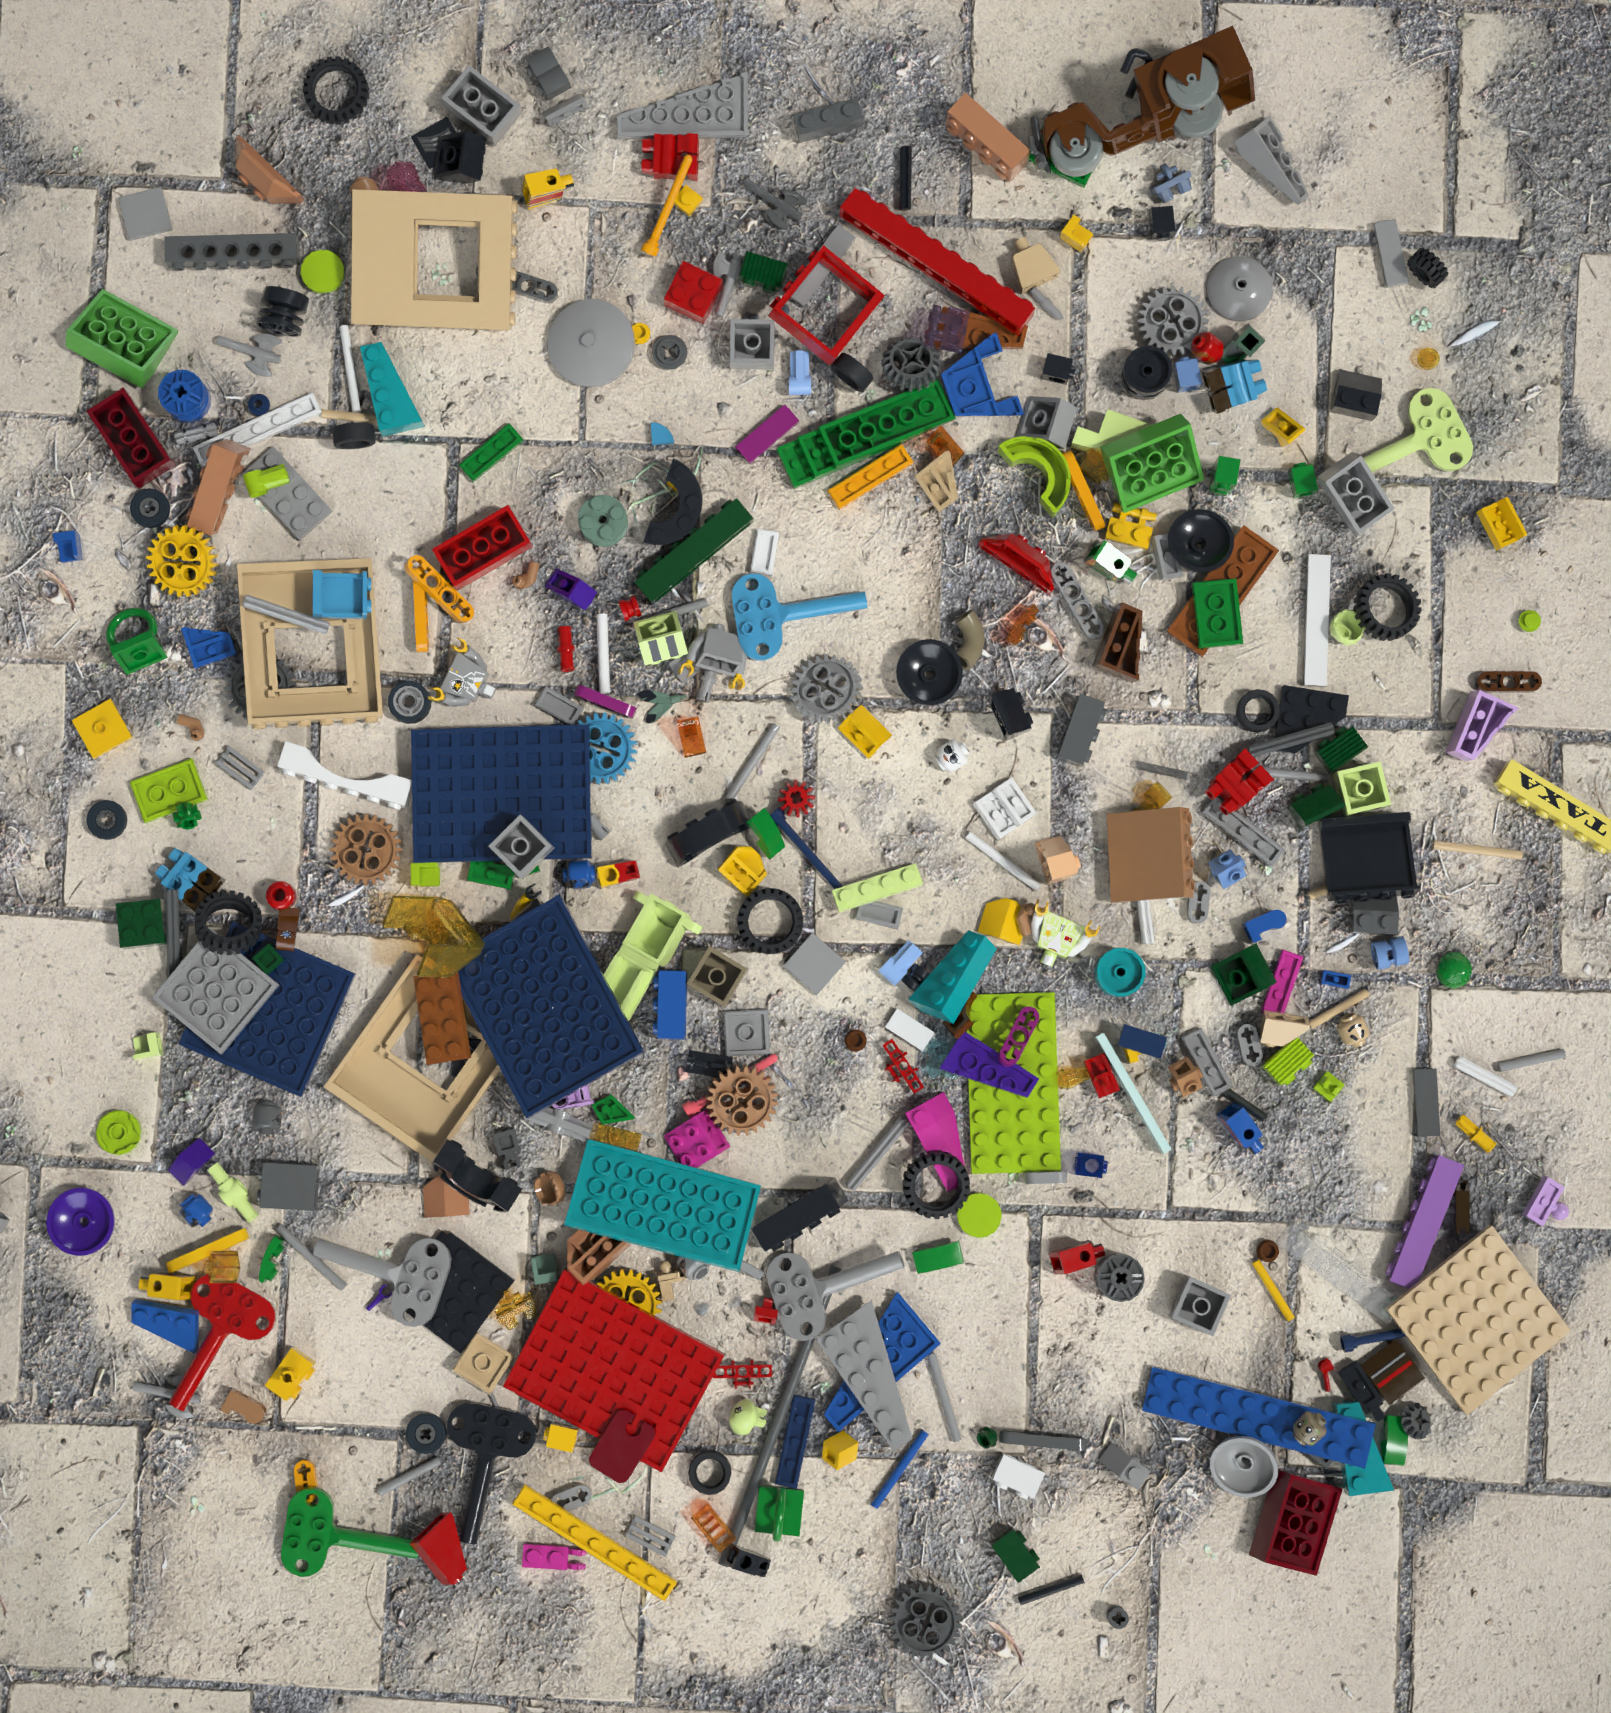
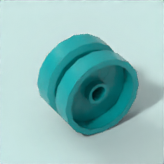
[1094,947,1146,998]

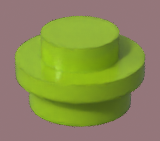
[1518,610,1541,632]

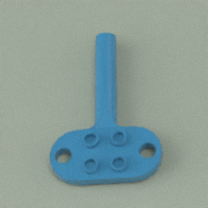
[732,574,868,661]

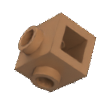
[1168,1057,1203,1098]

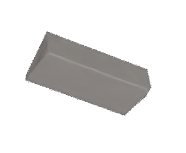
[542,93,587,126]

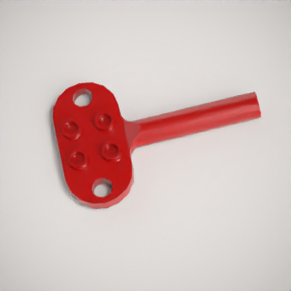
[168,1273,276,1412]

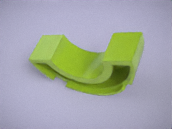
[997,436,1071,519]

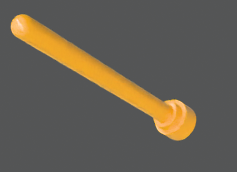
[640,155,692,257]

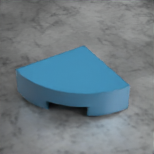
[651,423,674,446]

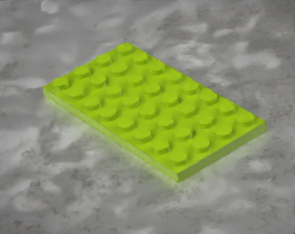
[966,992,1061,1174]

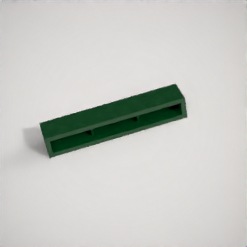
[635,498,754,606]

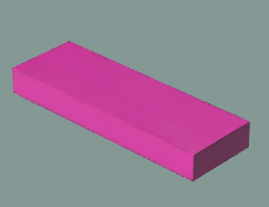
[1260,949,1303,1013]

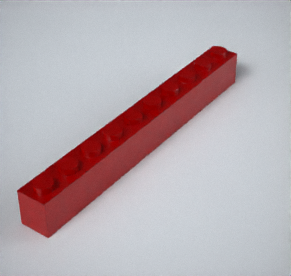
[839,188,1035,336]

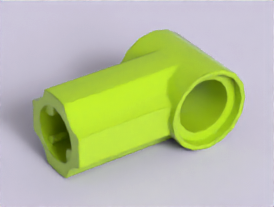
[243,464,291,498]

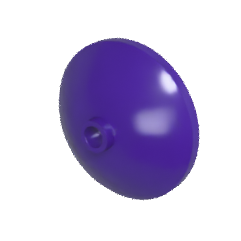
[46,1188,115,1256]

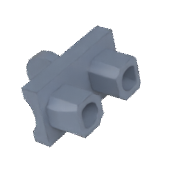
[1149,163,1192,203]

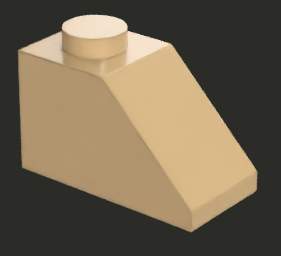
[1259,1010,1310,1047]

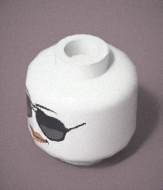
[935,739,970,772]

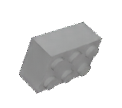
[441,65,522,146]
[1316,452,1395,535]

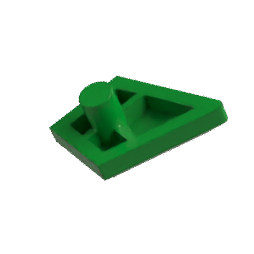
[592,1094,635,1125]

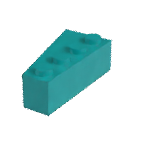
[360,342,425,437]
[1332,1400,1394,1496]

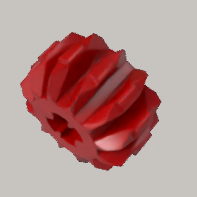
[778,780,815,818]

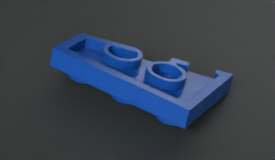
[131,1299,199,1354]

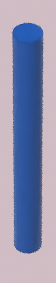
[871,1429,929,1509]

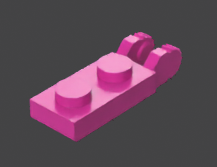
[522,1543,587,1570]

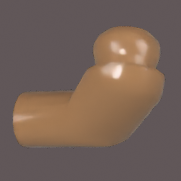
[512,561,540,589]
[177,713,205,741]
[1016,903,1035,936]

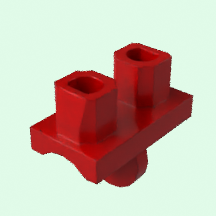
[1083,1053,1120,1099]

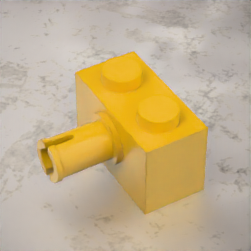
[265,1347,317,1401]

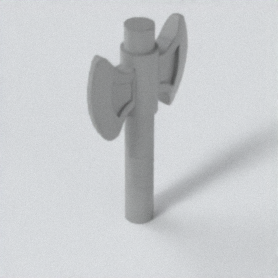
[713,251,745,317]
[216,334,282,377]
[133,1375,202,1418]

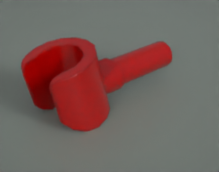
[1318,1358,1334,1392]

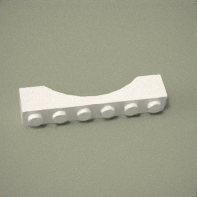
[277,741,412,810]

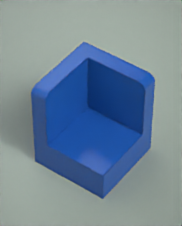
[53,530,83,563]

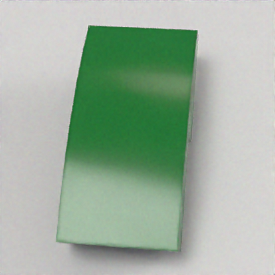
[747,808,785,860]
[259,1235,285,1284]
[912,1240,964,1274]
[1381,1415,1408,1466]

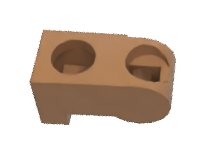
[220,1388,267,1424]

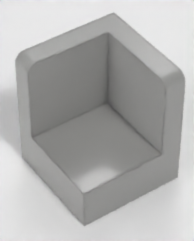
[669,648,703,683]

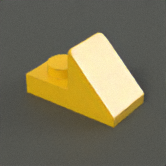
[1261,407,1305,447]

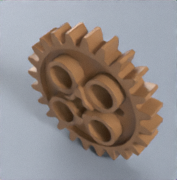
[330,814,403,886]
[705,1063,778,1136]

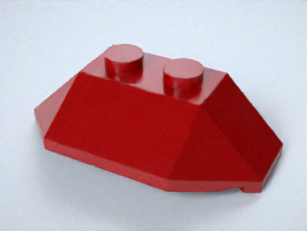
[978,533,1054,595]

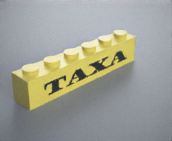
[1493,759,1611,854]

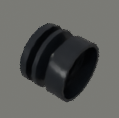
[255,286,309,337]

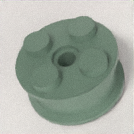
[578,495,628,547]

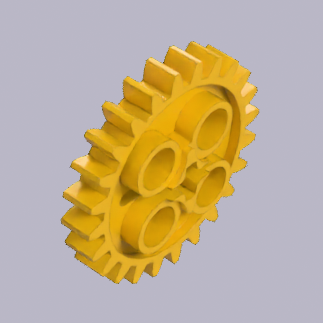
[146,525,219,597]
[597,1269,663,1318]

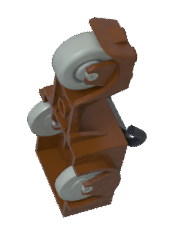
[1040,26,1255,177]

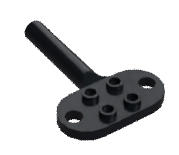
[447,1403,536,1544]

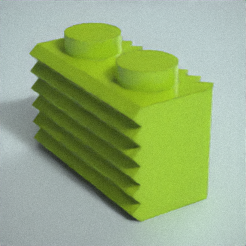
[1261,1037,1314,1086]

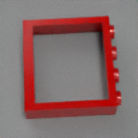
[768,245,885,366]

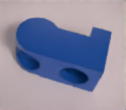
[1242,910,1287,944]

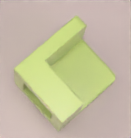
[133,1032,164,1060]

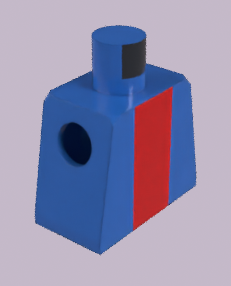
[1216,1102,1264,1155]

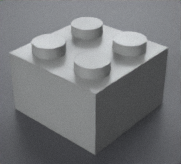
[730,319,775,369]
[489,814,555,879]
[1169,1275,1231,1336]

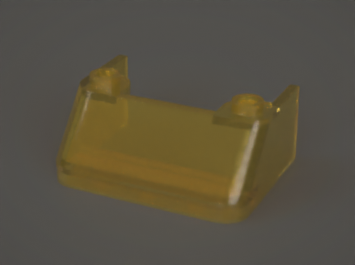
[382,896,485,978]

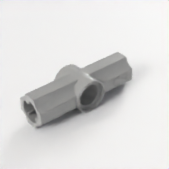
[524,1107,594,1143]

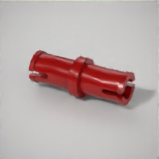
[557,626,575,672]

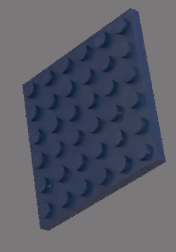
[178,921,356,1097]

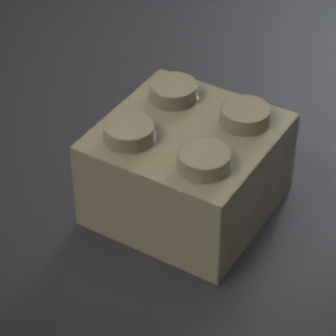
[686,946,748,1008]

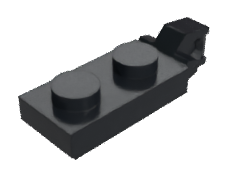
[1337,1360,1386,1422]

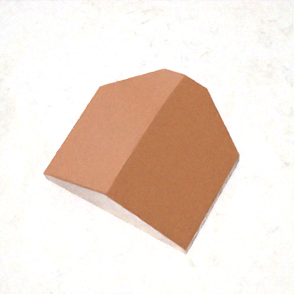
[423,1176,470,1218]

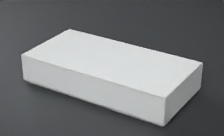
[750,529,779,576]
[885,1009,934,1051]

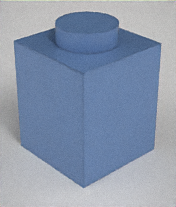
[1173,357,1202,393]

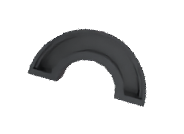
[643,458,703,545]
[665,799,752,868]
[432,1139,522,1213]

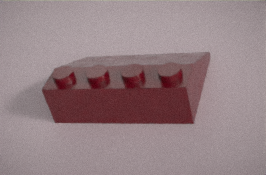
[1249,1468,1343,1576]

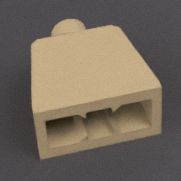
[1011,237,1060,294]

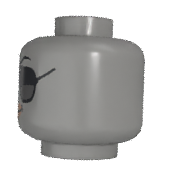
[677,1257,710,1280]

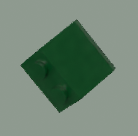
[1287,784,1346,830]
[1210,943,1277,1006]

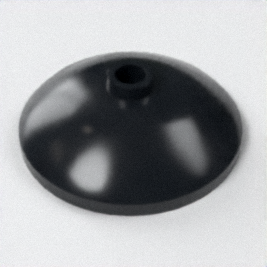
[1167,509,1234,573]
[896,639,963,706]

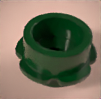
[976,1427,998,1449]

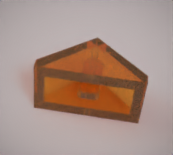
[925,426,965,467]
[677,716,706,758]

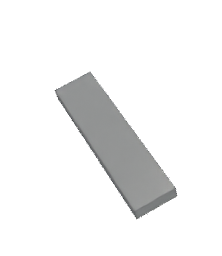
[791,224,856,308]
[1201,796,1285,868]

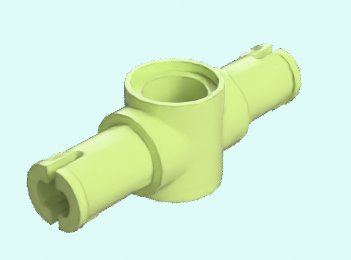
[207,1162,259,1223]

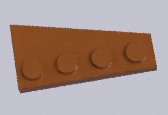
[934,306,1028,350]

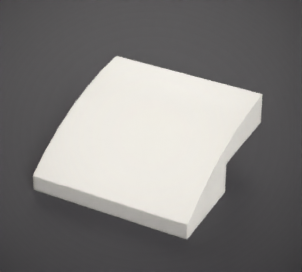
[973,778,1037,840]

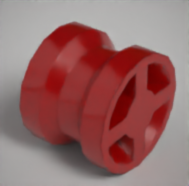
[618,595,642,622]

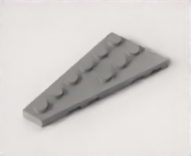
[617,71,748,139]
[816,1300,912,1452]

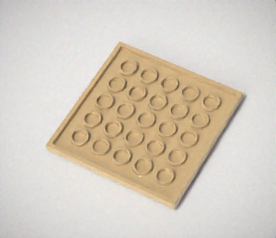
[1385,1225,1571,1415]

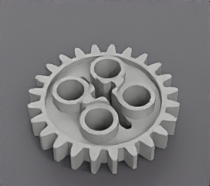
[1137,285,1209,358]
[791,654,863,725]

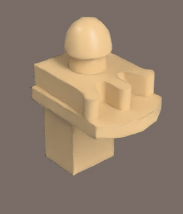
[658,1261,686,1302]

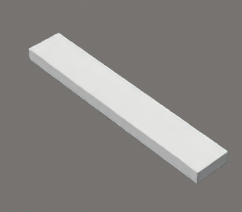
[193,392,322,468]
[1303,554,1331,687]

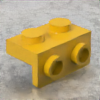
[1476,497,1527,551]

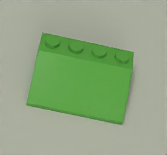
[66,289,178,388]
[1100,413,1204,513]

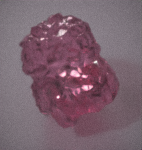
[386,161,427,192]

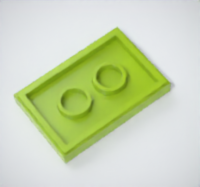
[130,758,208,824]

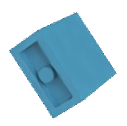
[313,570,371,619]

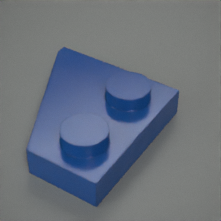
[181,627,238,669]

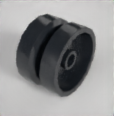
[1121,345,1173,400]

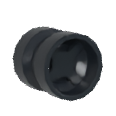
[901,963,929,992]

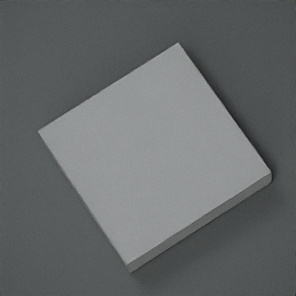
[119,187,173,241]
[783,933,846,995]
[724,1009,770,1056]

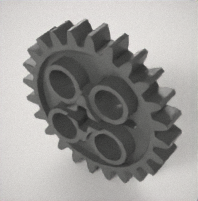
[223,654,297,720]
[889,1584,962,1660]

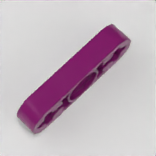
[573,684,637,719]
[998,1006,1039,1067]

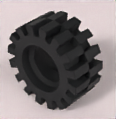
[1407,247,1449,289]

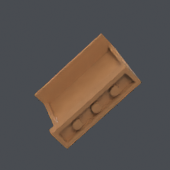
[1107,807,1195,903]

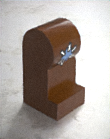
[276,907,300,951]

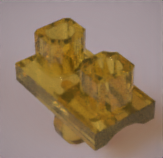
[495,1290,537,1330]

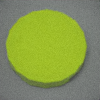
[301,250,345,294]
[96,1110,142,1155]
[957,1193,1002,1238]

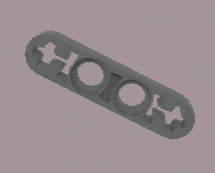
[476,266,558,304]
[999,1430,1088,1451]

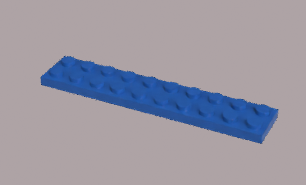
[1142,1366,1376,1469]

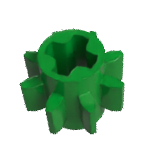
[172,802,202,830]

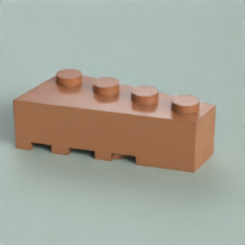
[186,439,251,536]

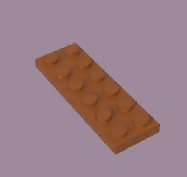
[1166,525,1279,657]

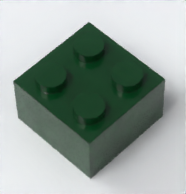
[116,898,167,949]

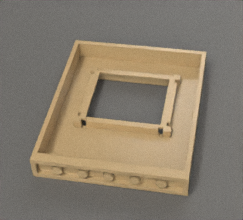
[351,189,518,330]
[237,558,383,729]
[324,954,501,1162]

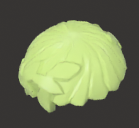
[1330,609,1365,645]

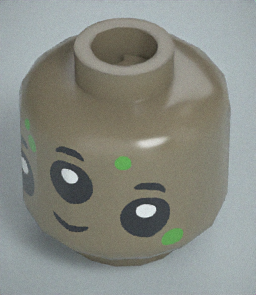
[1292,1411,1327,1446]

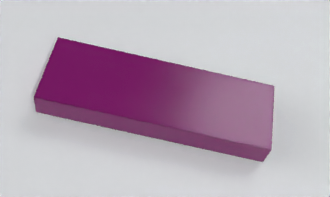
[735,405,799,464]

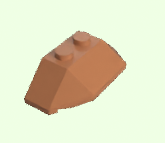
[236,135,304,204]
[567,1229,631,1285]

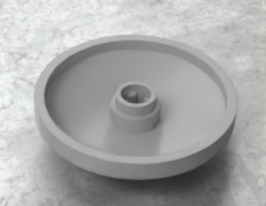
[548,299,635,388]

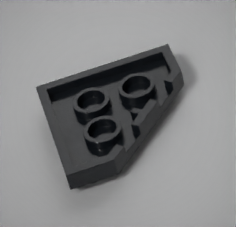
[1274,685,1349,754]

